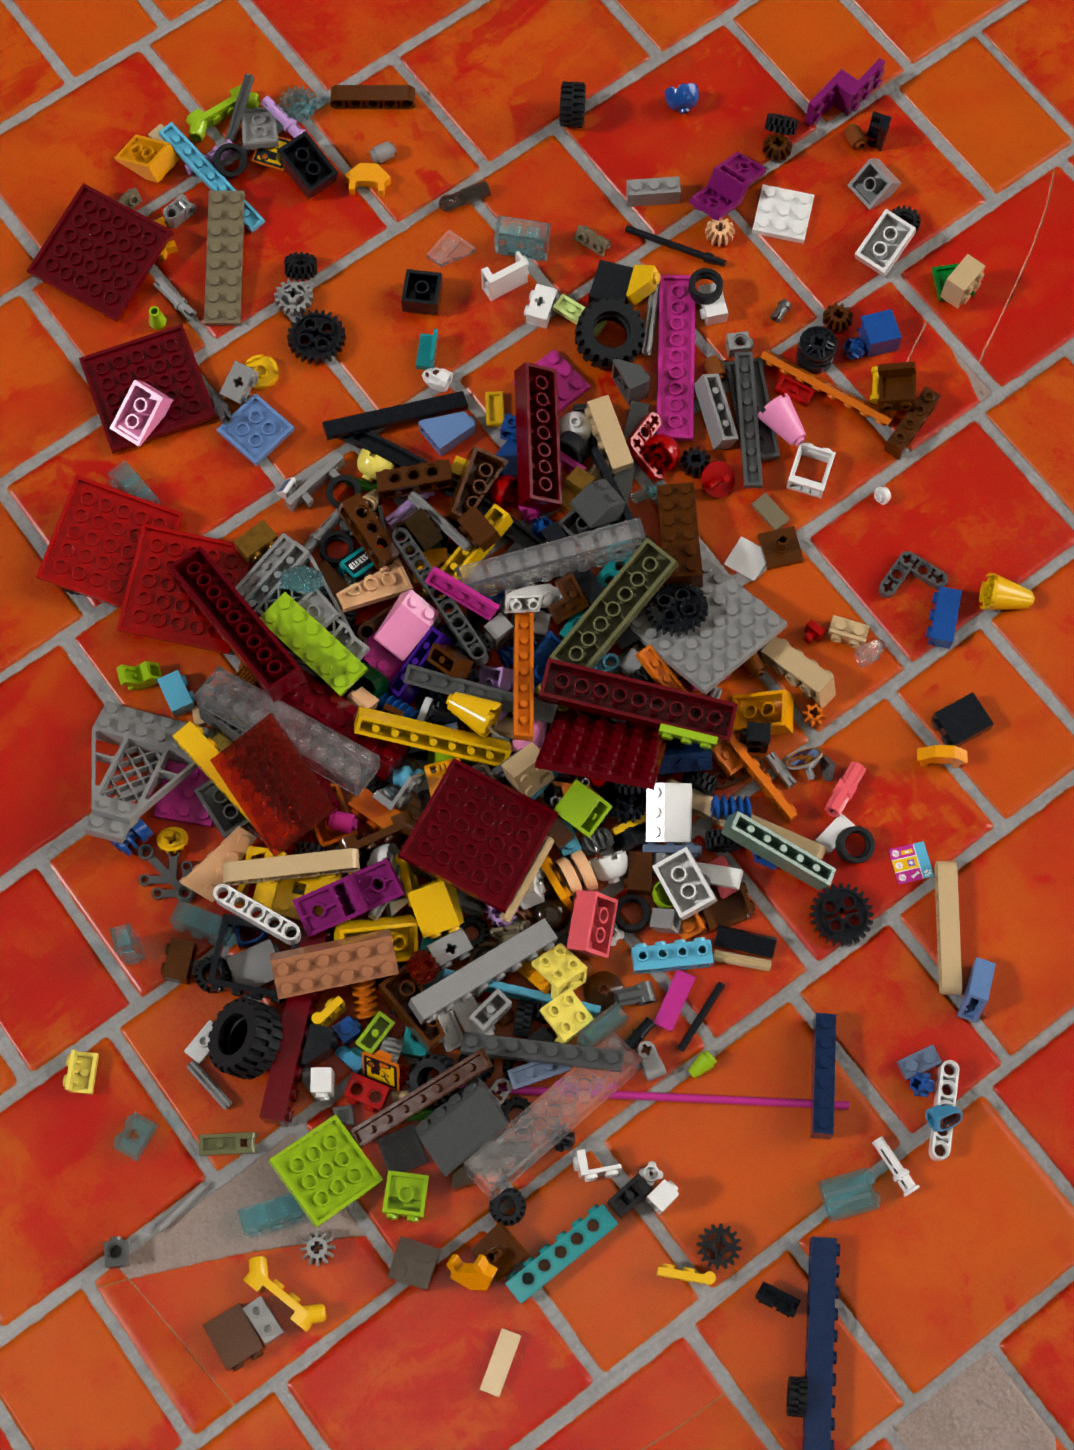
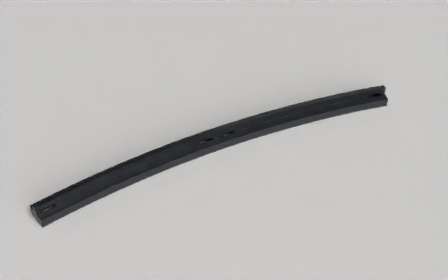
[337,431,568,580]

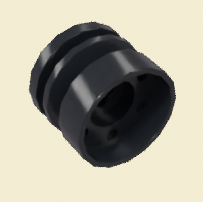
[796,326,837,375]

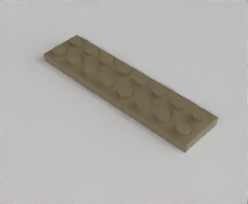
[204,191,245,326]

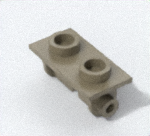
[116,187,143,209]
[574,225,612,257]
[488,920,530,945]

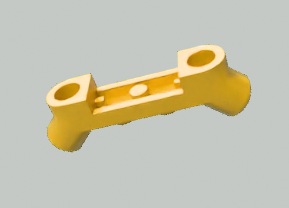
[243,1256,326,1332]

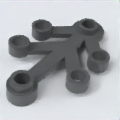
[137,844,195,903]

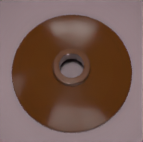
[584,971,623,1011]

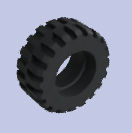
[575,297,646,371]
[208,997,283,1080]

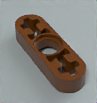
[713,756,764,790]

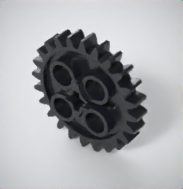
[287,309,346,365]
[646,581,708,637]
[809,883,874,947]

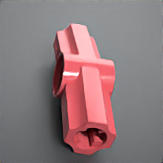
[824,761,866,817]

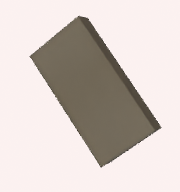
[751,493,790,530]

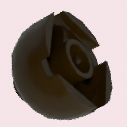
[530,894,570,932]

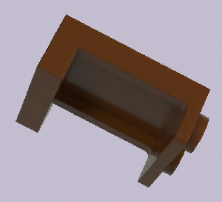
[877,361,917,412]
[700,882,756,934]
[203,1303,266,1372]

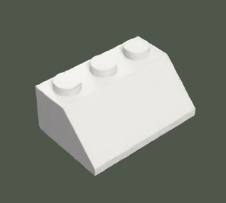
[646,783,692,842]

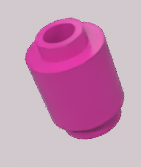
[518,500,542,524]
[328,811,359,834]

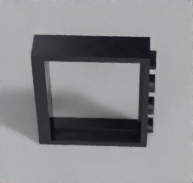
[207,914,303,1004]

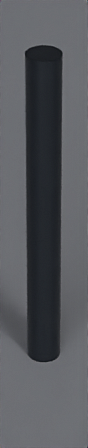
[677,982,725,1052]

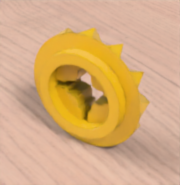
[157,827,189,854]

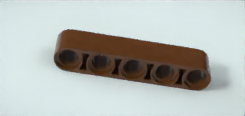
[330,85,415,109]

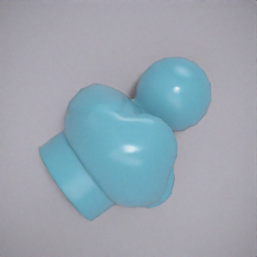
[393,766,426,787]

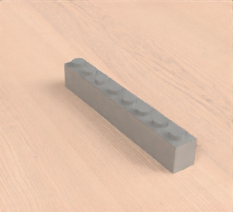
[408,918,558,1025]

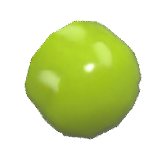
[652,881,674,909]

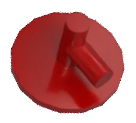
[701,461,735,498]

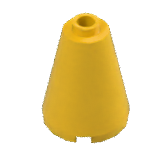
[979,572,1035,610]
[446,692,502,738]

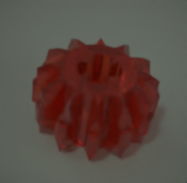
[406,949,440,985]

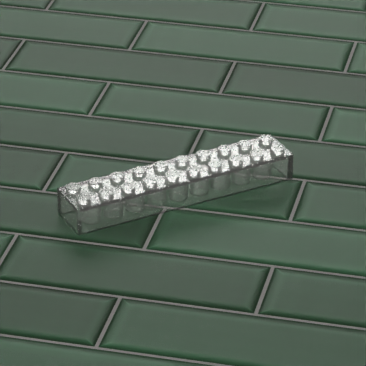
[455,517,646,597]
[195,666,380,796]
[464,1032,643,1200]

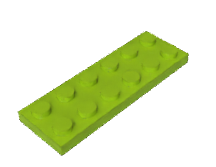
[259,592,368,697]

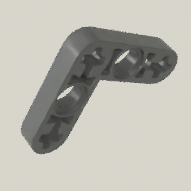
[878,551,948,598]

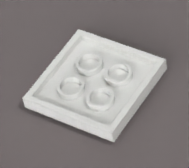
[752,184,814,244]

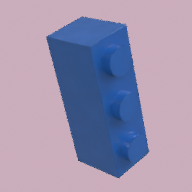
[925,586,962,649]

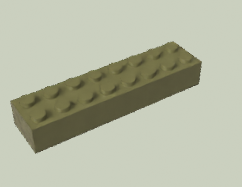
[549,538,679,669]

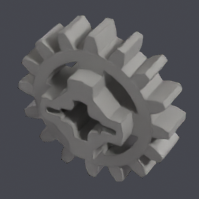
[274,278,314,317]

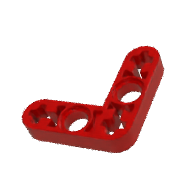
[626,412,666,481]

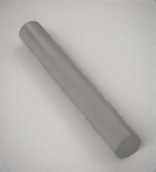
[156,1182,207,1232]

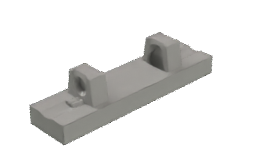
[285,453,345,512]

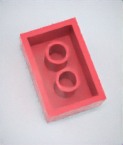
[566,890,619,959]

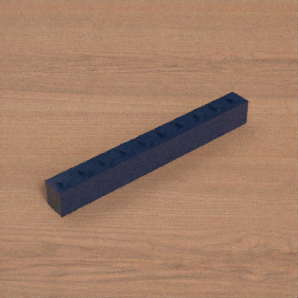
[802,1237,840,1450]

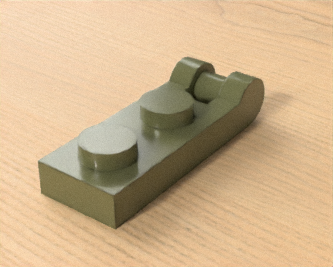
[199,1132,257,1156]

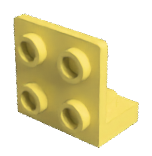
[531,943,588,999]
[540,988,595,1044]

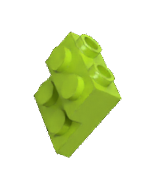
[382,1170,429,1223]

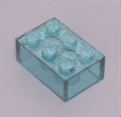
[494,215,551,261]

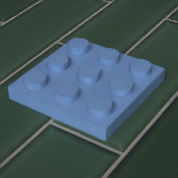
[217,393,295,466]

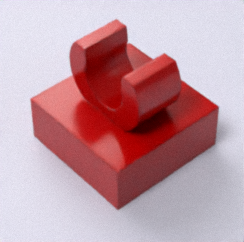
[803,619,826,644]

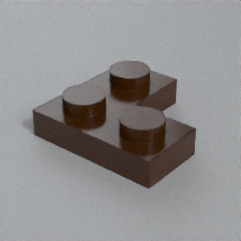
[547,572,590,624]

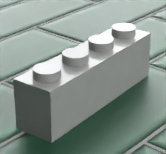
[694,373,739,450]

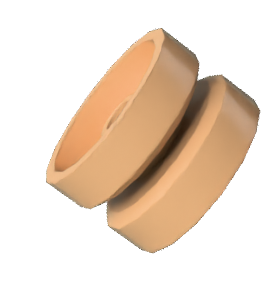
[555,849,598,900]

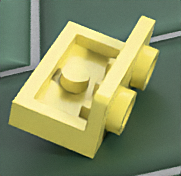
[63,1049,99,1095]

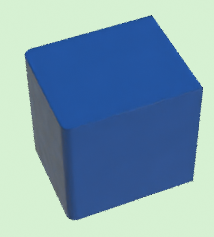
[857,309,902,357]

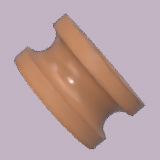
[515,905,531,921]

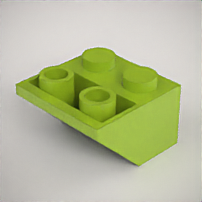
[554,779,613,838]

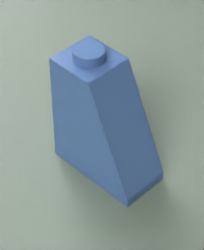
[418,411,476,456]
[957,957,996,1023]

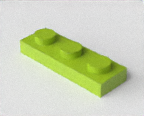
[658,723,718,750]

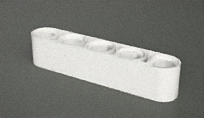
[213,884,301,945]
[928,1060,960,1162]

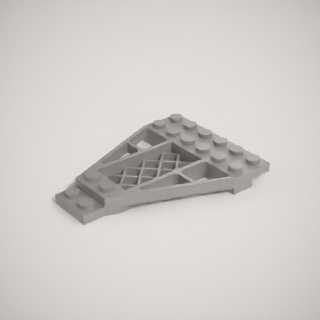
[235,533,370,661]
[84,701,215,844]

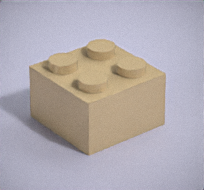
[940,254,985,309]
[501,742,555,797]

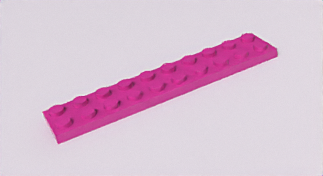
[656,275,695,441]

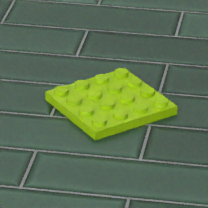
[268,1114,383,1228]

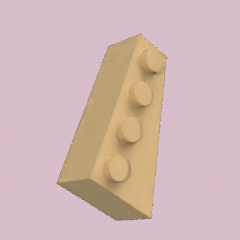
[585,395,634,474]
[761,636,836,708]

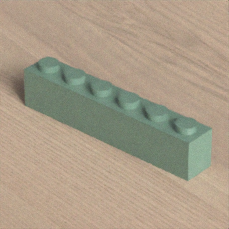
[721,811,836,891]

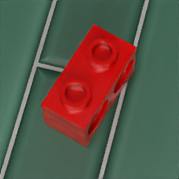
[343,1072,391,1114]

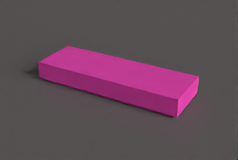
[654,969,696,1032]

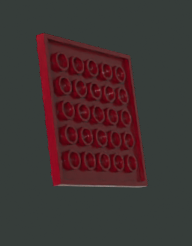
[27,183,174,322]
[79,324,217,454]
[535,712,668,790]
[398,758,558,914]

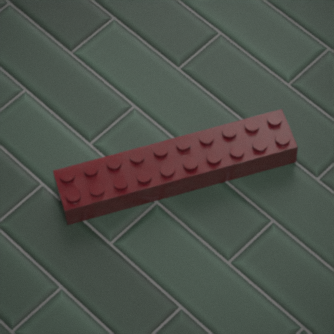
[169,546,306,702]
[538,658,738,745]
[259,926,334,1127]

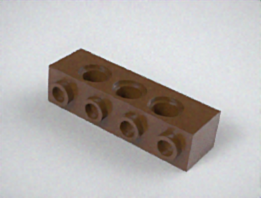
[884,386,941,460]
[376,459,454,500]
[337,493,401,571]

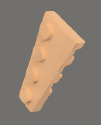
[335,558,413,613]
[179,826,257,903]

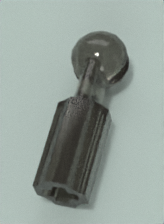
[439,180,491,212]

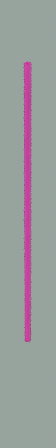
[459,1084,849,1110]

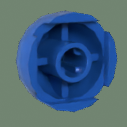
[664,83,699,114]

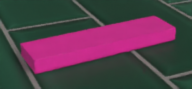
[424,566,500,621]

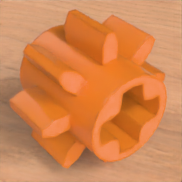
[802,703,826,728]

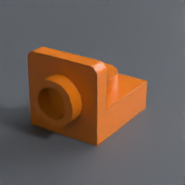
[679,913,707,941]

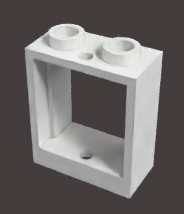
[786,442,836,498]

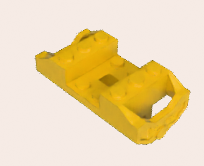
[236,846,357,928]

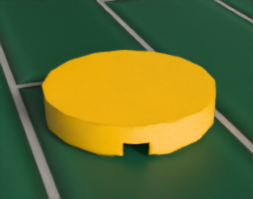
[244,354,279,390]

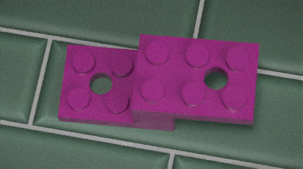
[805,58,885,127]
[689,151,767,221]
[292,857,405,937]

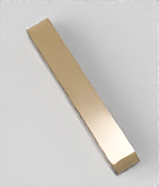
[222,848,360,886]
[934,861,962,995]

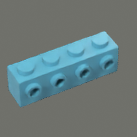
[631,937,714,975]

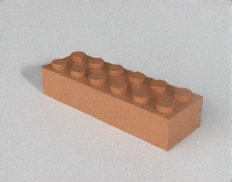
[270,929,399,1000]

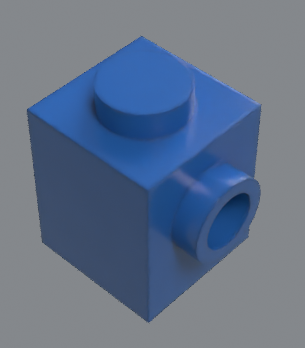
[333,1016,362,1046]

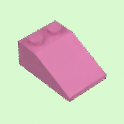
[110,380,173,447]
[373,589,440,661]

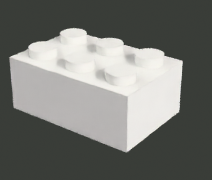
[855,209,916,278]
[652,847,718,920]

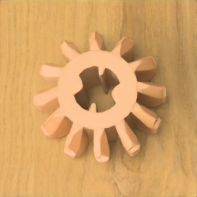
[705,217,735,247]

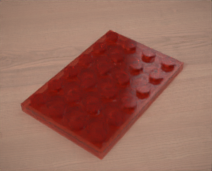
[210,713,338,857]

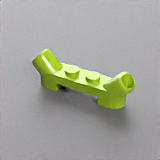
[186,85,260,142]

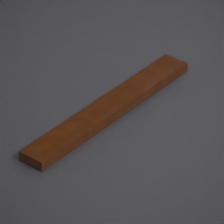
[349,1048,493,1148]

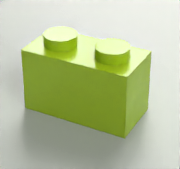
[355,1011,395,1054]

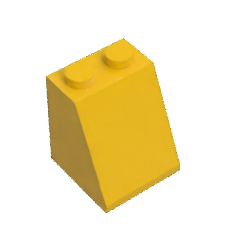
[407,879,464,939]

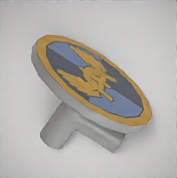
[786,747,823,780]

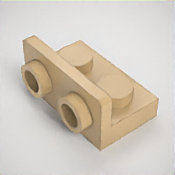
[827,615,870,648]

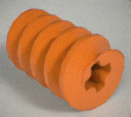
[351,979,379,1019]

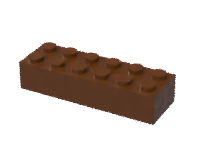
[657,482,703,588]

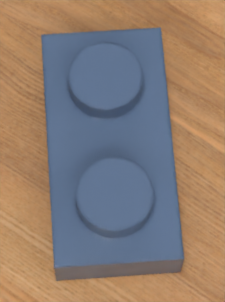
[896,1045,943,1081]

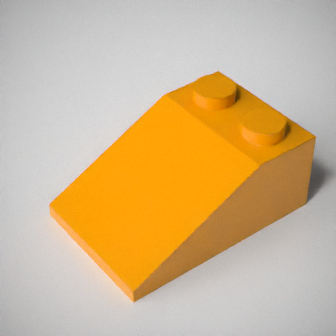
[114,134,179,183]
[732,689,794,735]

